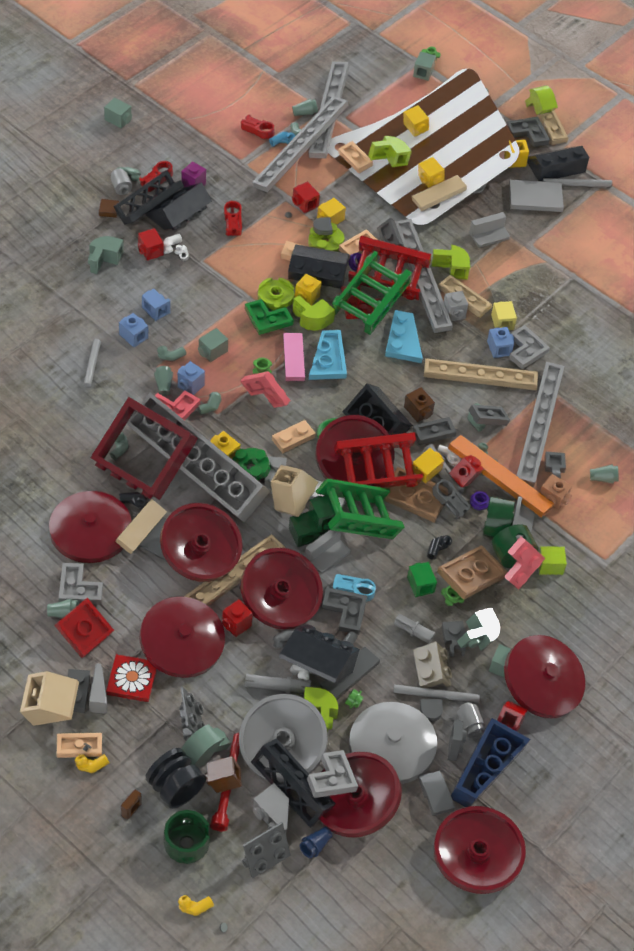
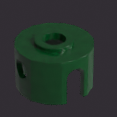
[483,496,515,538]
[491,524,539,568]
[164,810,210,864]

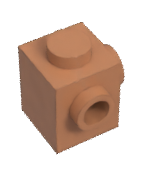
[540,474,572,510]

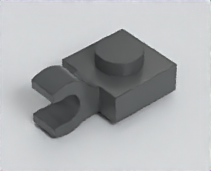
[544,452,566,479]

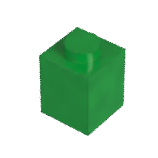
[407,562,437,598]

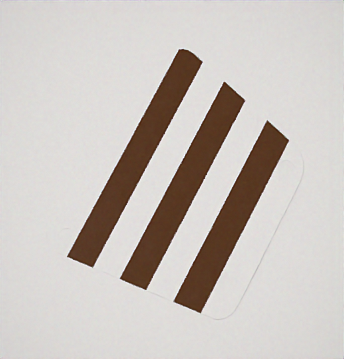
[328,69,519,225]

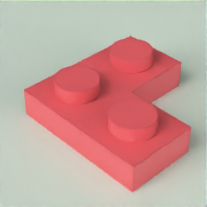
[240,371,291,408]
[155,390,200,420]
[504,536,545,590]

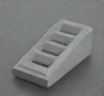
[89,663,107,714]

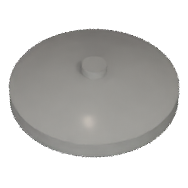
[239,694,328,783]
[349,702,437,784]

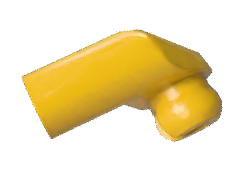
[75,754,110,773]
[178,895,214,916]

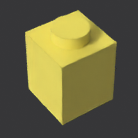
[491,301,517,331]

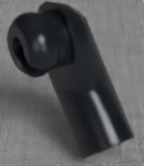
[119,492,148,509]
[427,535,452,560]

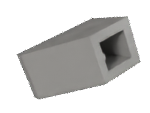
[253,783,289,834]

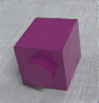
[181,161,207,187]

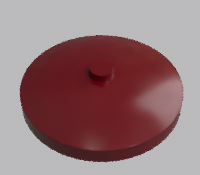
[315,415,395,482]
[49,491,131,563]
[160,503,242,582]
[241,548,323,630]
[139,597,225,678]
[504,635,585,719]
[319,752,402,838]
[434,806,526,894]

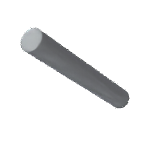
[83,339,101,388]

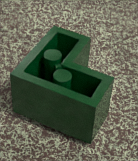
[289,494,336,547]

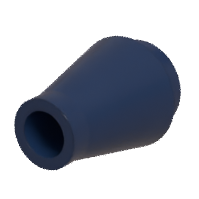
[299,827,333,858]

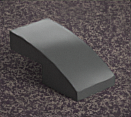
[418,771,455,816]

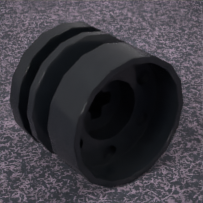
[145,748,206,809]

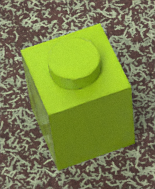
[538,546,567,575]

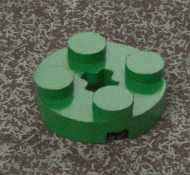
[232,448,271,480]

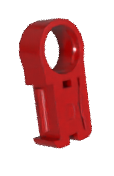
[241,114,275,139]
[139,161,173,192]
[224,201,242,236]

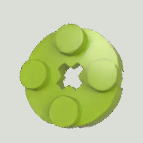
[308,223,345,252]
[258,278,295,311]

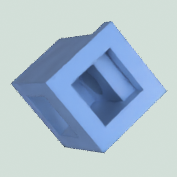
[142,289,170,321]

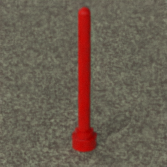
[210,733,240,832]

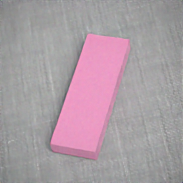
[283,333,305,381]

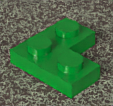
[244,299,294,335]

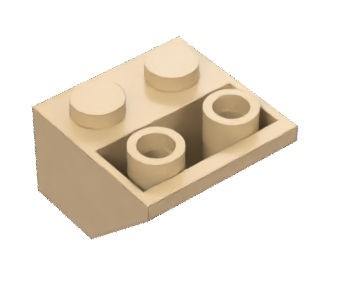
[271,465,319,517]
[20,671,79,726]

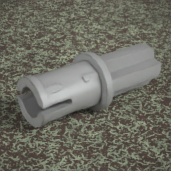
[394,614,436,644]

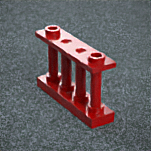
[348,236,431,300]
[334,432,423,488]

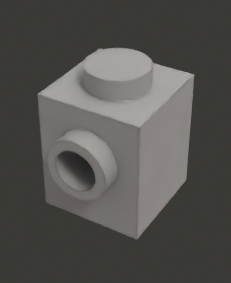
[444,291,468,321]

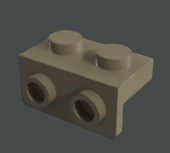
[413,642,452,688]

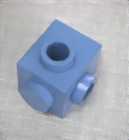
[119,313,148,347]
[487,327,514,358]
[177,361,205,395]

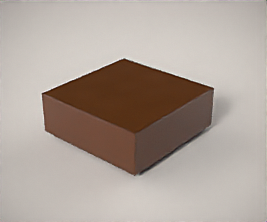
[99,199,119,218]
[121,789,142,820]

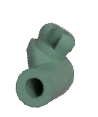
[117,167,141,181]
[109,432,129,460]

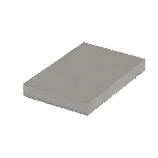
[509,180,564,212]

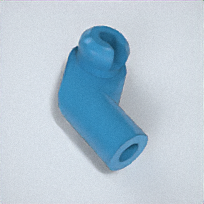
[269,132,295,146]

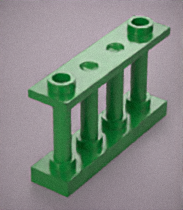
[332,251,412,335]
[316,478,405,539]

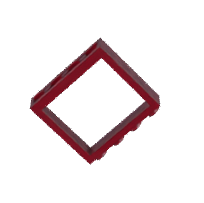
[90,397,198,500]

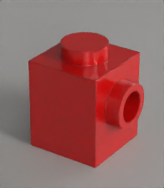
[292,181,320,214]
[138,228,164,261]
[448,455,484,488]
[222,599,253,637]
[497,700,528,731]

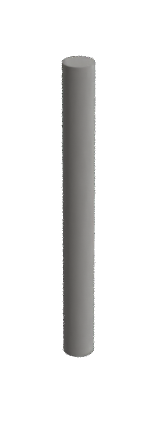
[543,178,612,187]
[393,684,480,703]

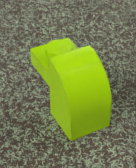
[525,85,558,115]
[368,136,412,167]
[431,245,470,280]
[293,295,335,331]
[304,687,338,732]

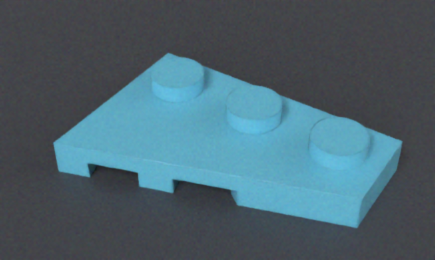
[385,310,423,363]
[309,330,347,380]

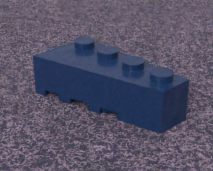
[451,718,531,807]

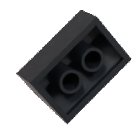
[527,146,590,182]
[145,182,212,230]
[288,244,349,289]
[342,383,413,435]
[279,624,360,683]

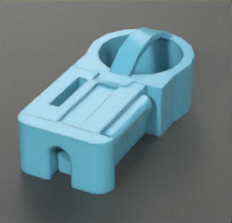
[333,574,376,602]

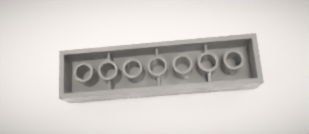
[127,392,270,522]

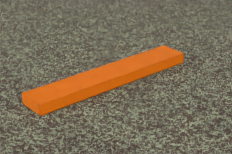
[448,435,554,518]

